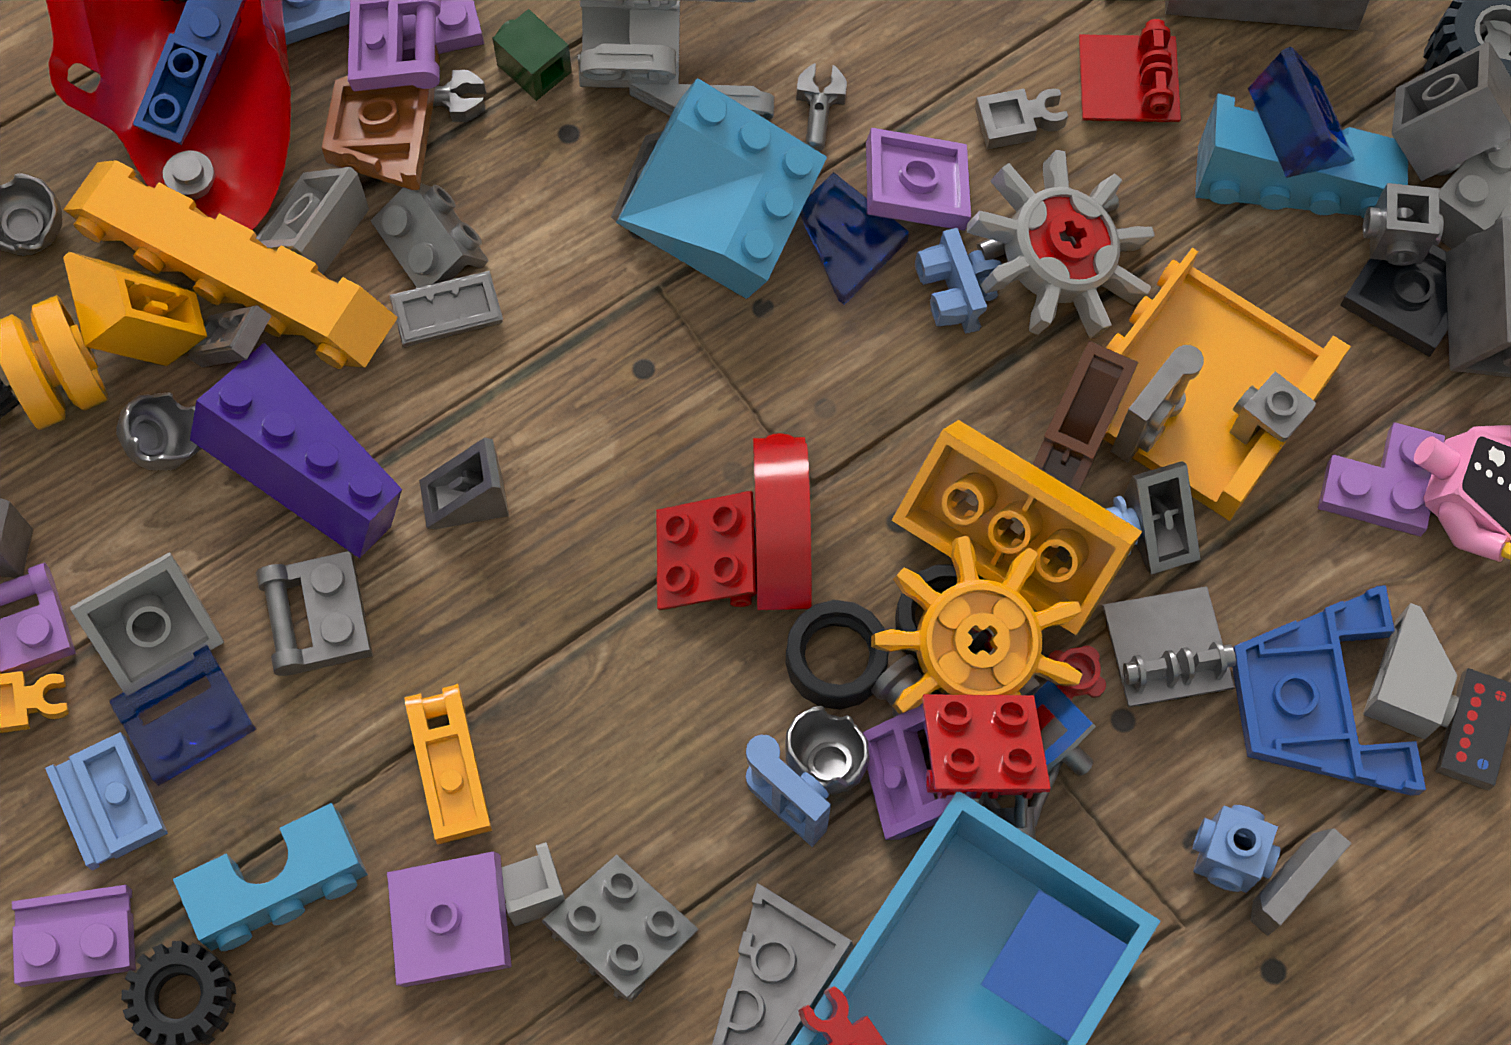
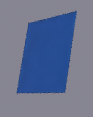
[980,890,1127,1041]

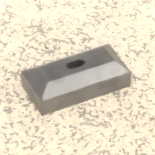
[1250,828,1352,936]

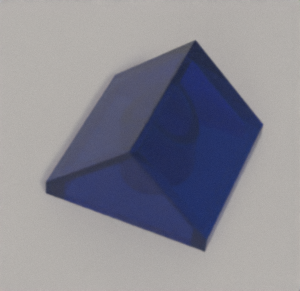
[1248,46,1355,178]

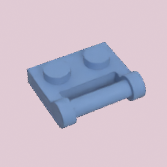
[746,735,831,847]

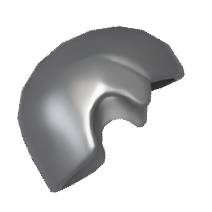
[0,173,63,256]
[116,393,201,470]
[785,706,870,795]

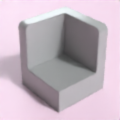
[502,842,565,927]

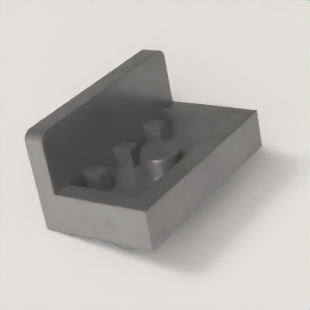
[371,183,489,288]

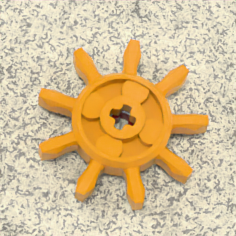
[871,536,1082,714]

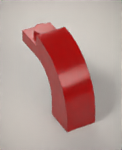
[753,433,812,610]

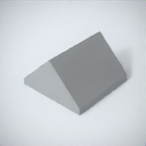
[256,167,369,274]
[70,552,224,697]

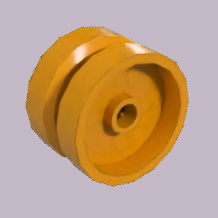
[0,295,109,430]

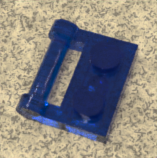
[109,645,257,786]

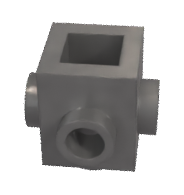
[1363,183,1444,266]

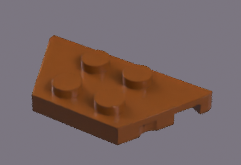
[321,45,440,190]

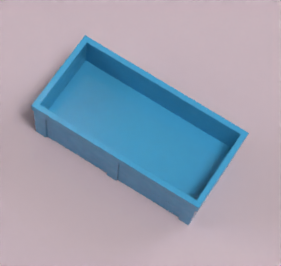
[791,792,1160,1045]

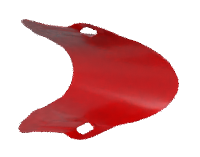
[45,0,291,230]

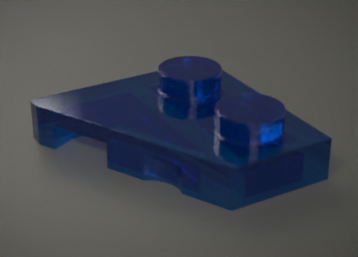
[800,172,909,305]

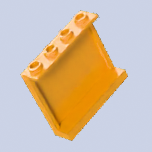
[1104,248,1351,521]

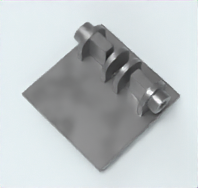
[1102,587,1236,708]
[542,855,699,1002]

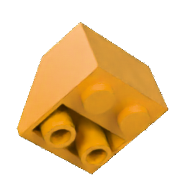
[63,252,207,366]

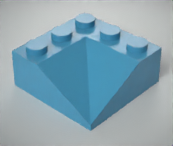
[616,78,827,299]

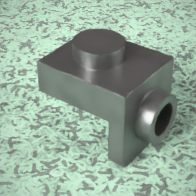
[1229,371,1316,445]

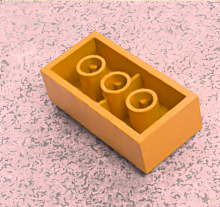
[891,420,1143,635]

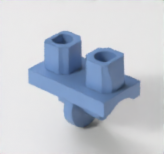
[915,228,1002,334]

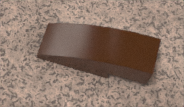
[1032,341,1138,493]

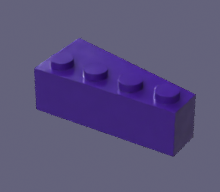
[190,343,402,559]

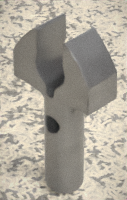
[796,63,847,152]
[433,70,486,122]

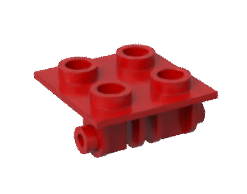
[1079,19,1181,122]
[656,490,757,610]
[922,694,1051,799]

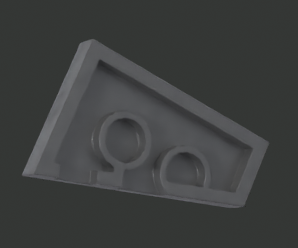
[712,883,854,1045]

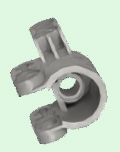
[578,0,774,120]

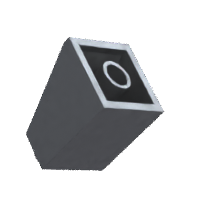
[1446,216,1511,377]

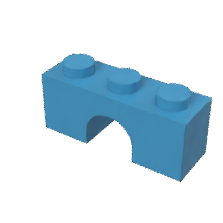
[173,803,368,951]

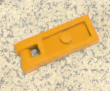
[405,684,492,845]

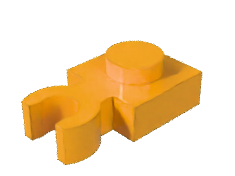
[0,671,69,733]

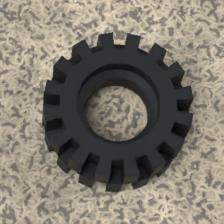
[121,941,236,1045]

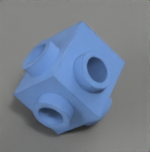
[1192,805,1280,893]

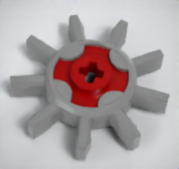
[967,150,1155,339]

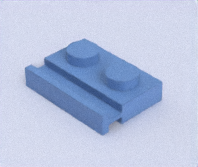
[45,732,168,870]

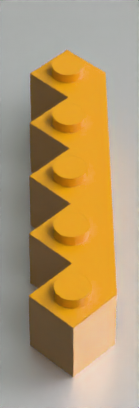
[63,160,398,369]

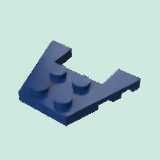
[1232,585,1426,796]

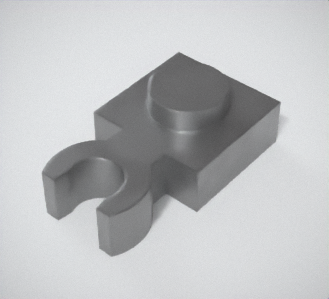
[975,89,1068,149]

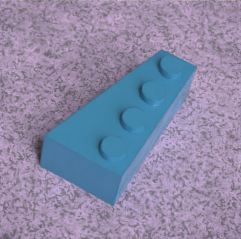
[1195,93,1408,218]

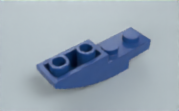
[133,0,246,145]

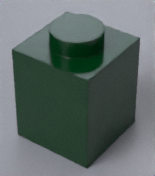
[492,9,572,101]

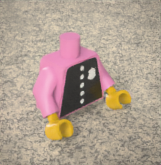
[1414,425,1511,563]

